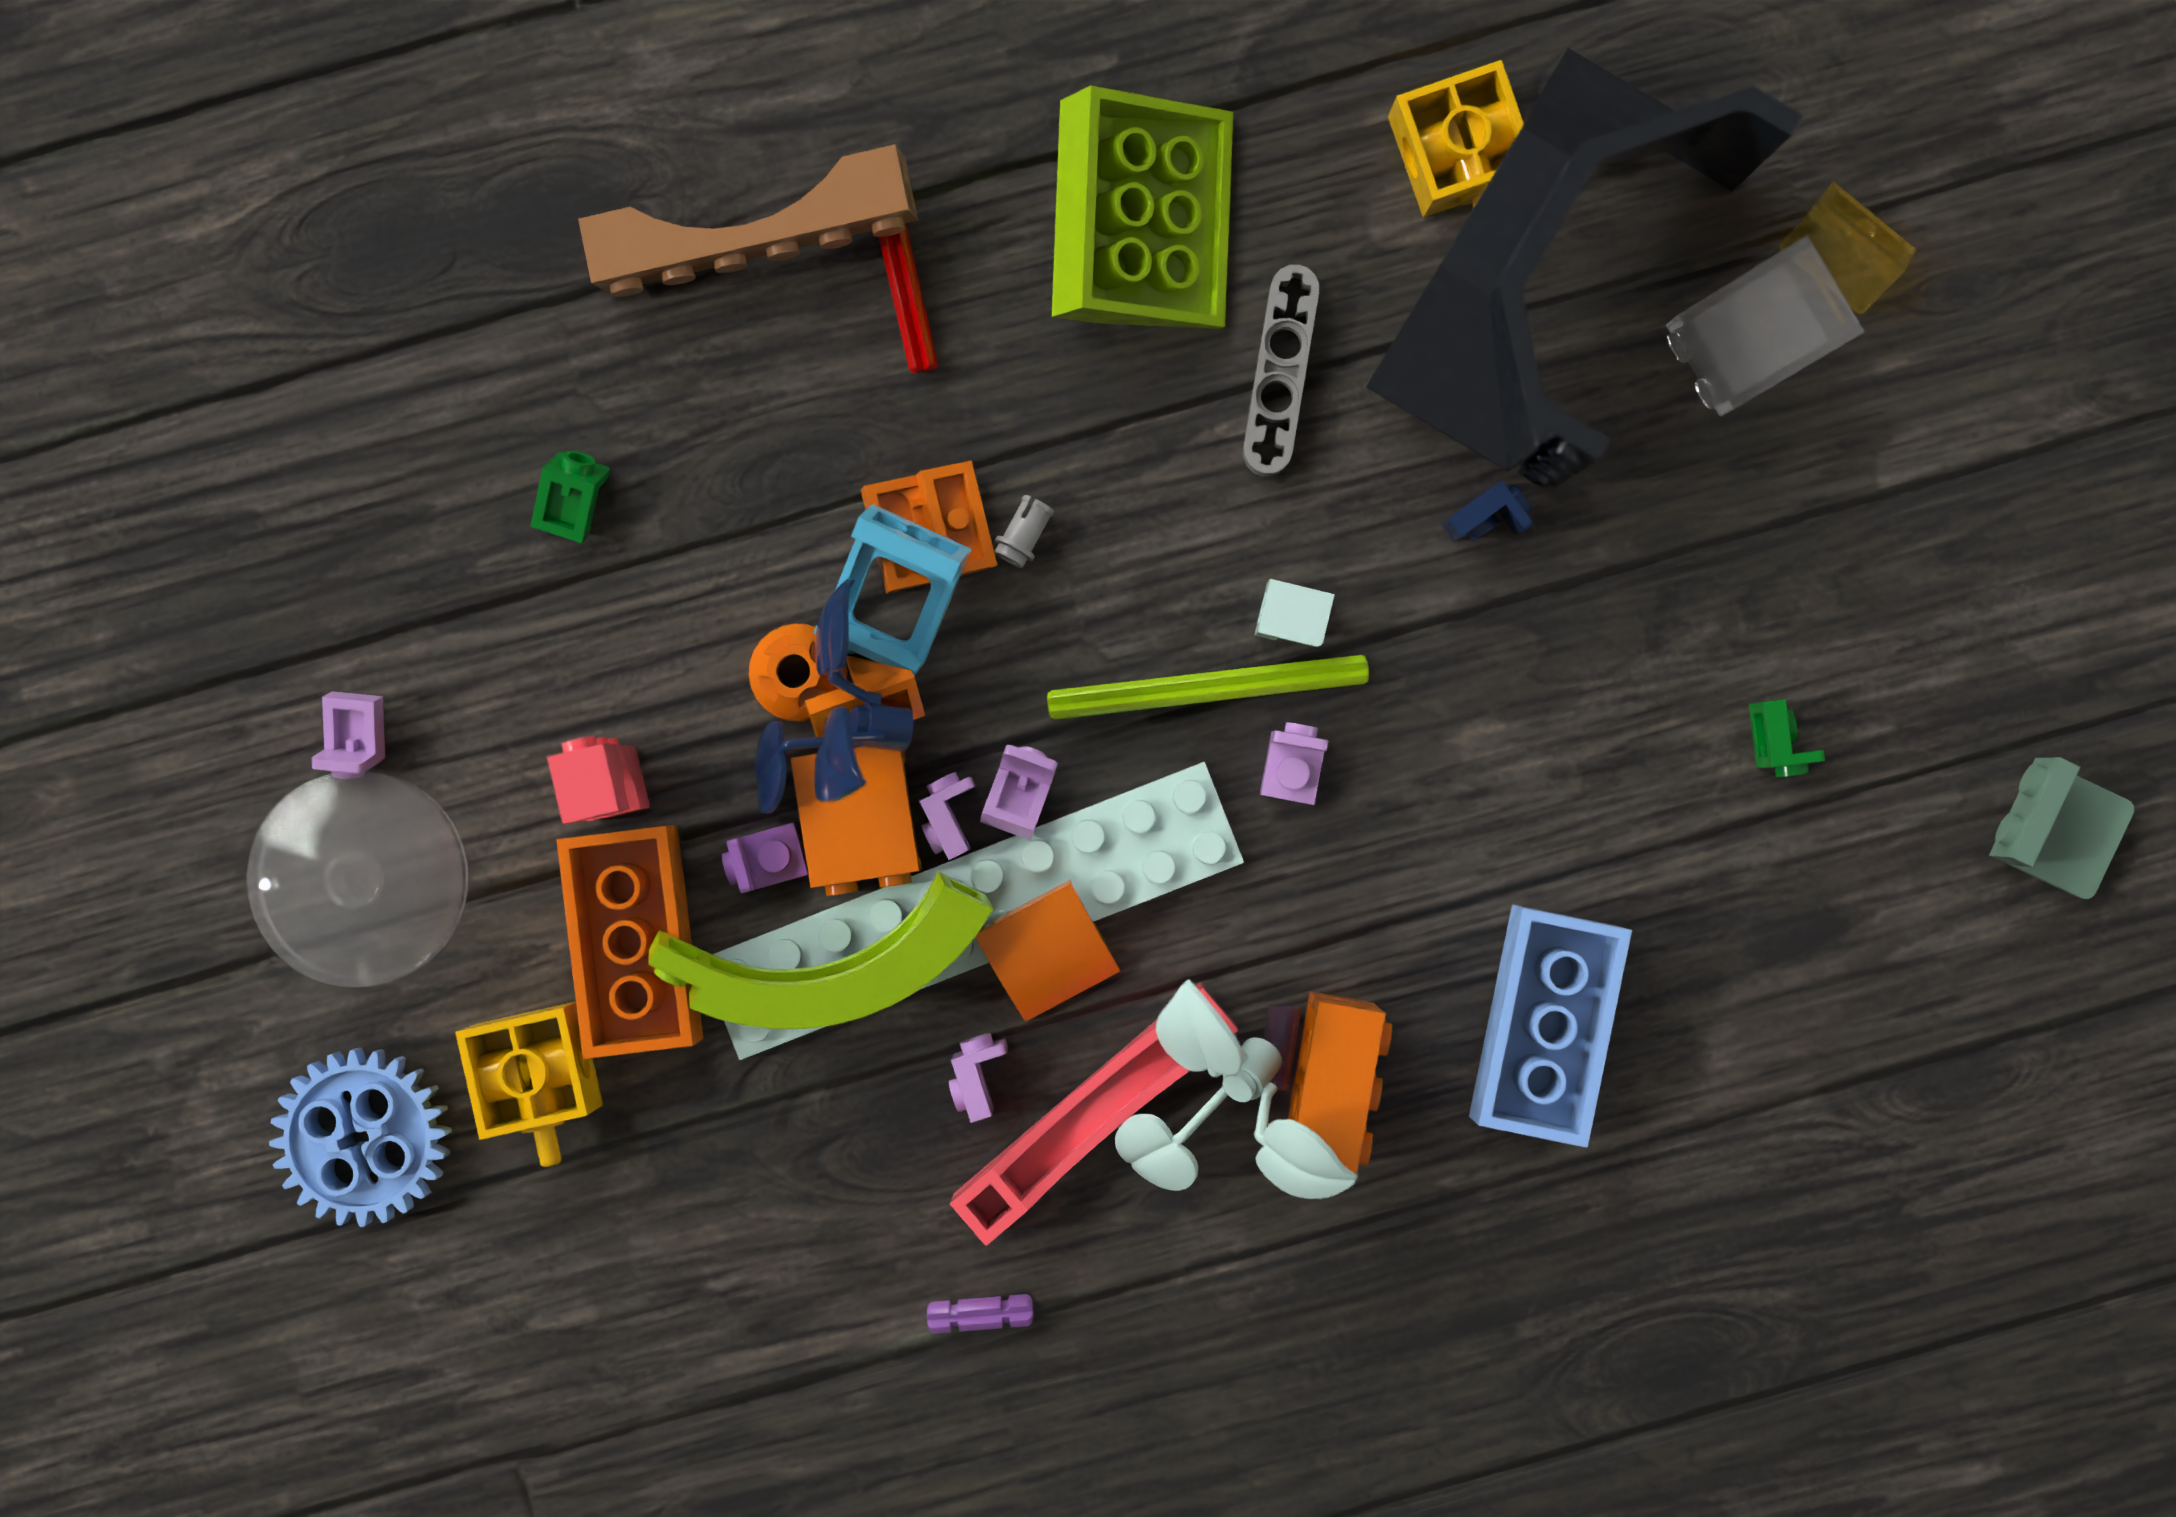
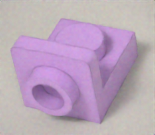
[1260,722,1329,805]

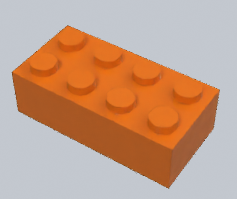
[556,825,704,1059]

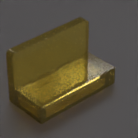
[1779,181,1916,314]

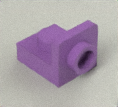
[722,822,808,893]

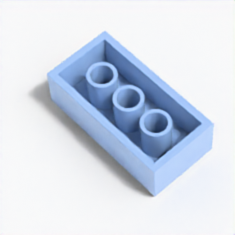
[1469,904,1632,1148]

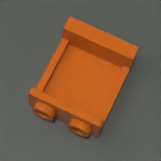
[790,747,923,896]

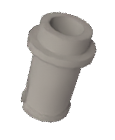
[994,495,1054,568]

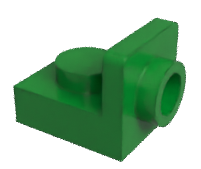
[530,451,610,543]
[1749,699,1825,777]

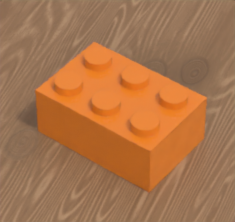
[1287,992,1392,1174]

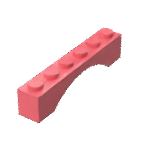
[950,983,1238,1246]

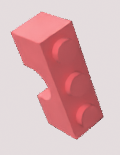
[547,736,650,824]

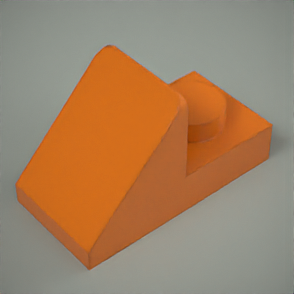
[805,656,925,737]

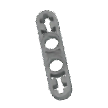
[1243,265,1319,477]

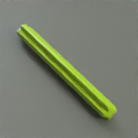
[1047,655,1369,720]

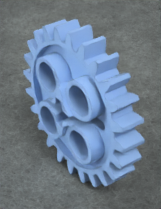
[269,1048,452,1227]

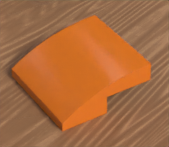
[861,460,997,594]
[975,880,1120,1022]

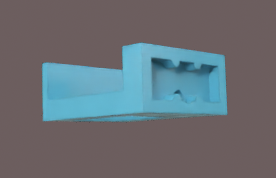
[813,504,971,676]

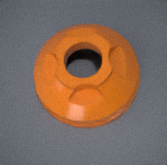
[749,623,848,722]

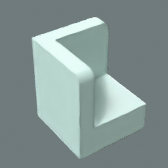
[1254,579,1335,647]

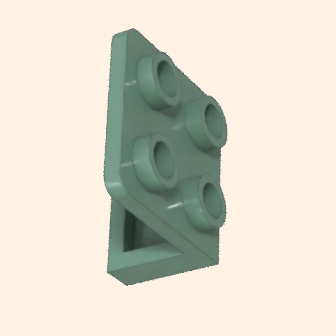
[1989,757,2134,899]

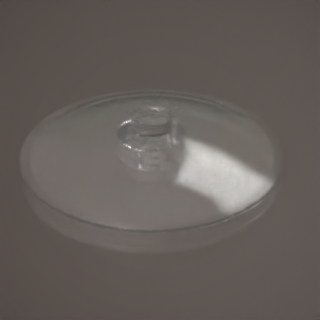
[247,771,468,987]

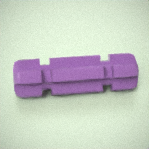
[927,1294,1034,1334]

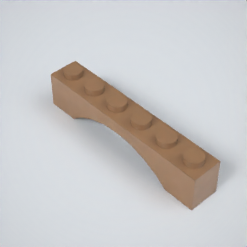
[578,144,918,297]

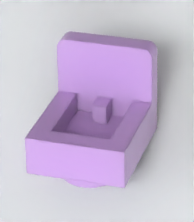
[312,691,385,779]
[980,745,1058,840]
[920,772,976,860]
[949,1033,1008,1123]

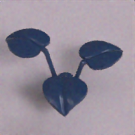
[755,579,913,814]

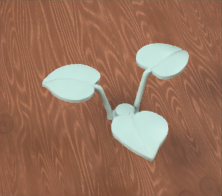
[1115,980,1358,1199]

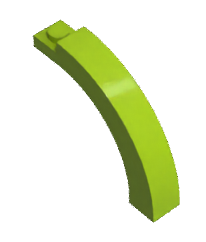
[649,871,993,1029]

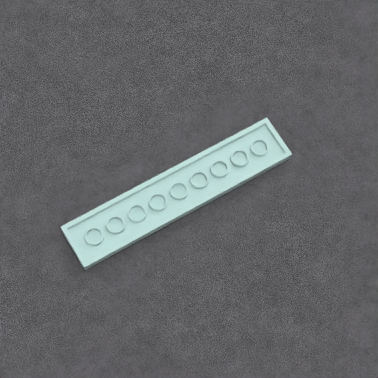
[712,762,1244,1060]

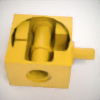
[1388,60,1524,218]
[455,1001,603,1167]

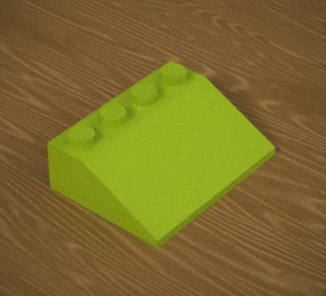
[1052,86,1233,329]

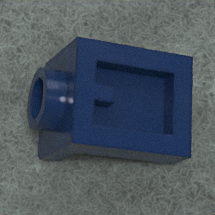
[1441,480,1534,541]

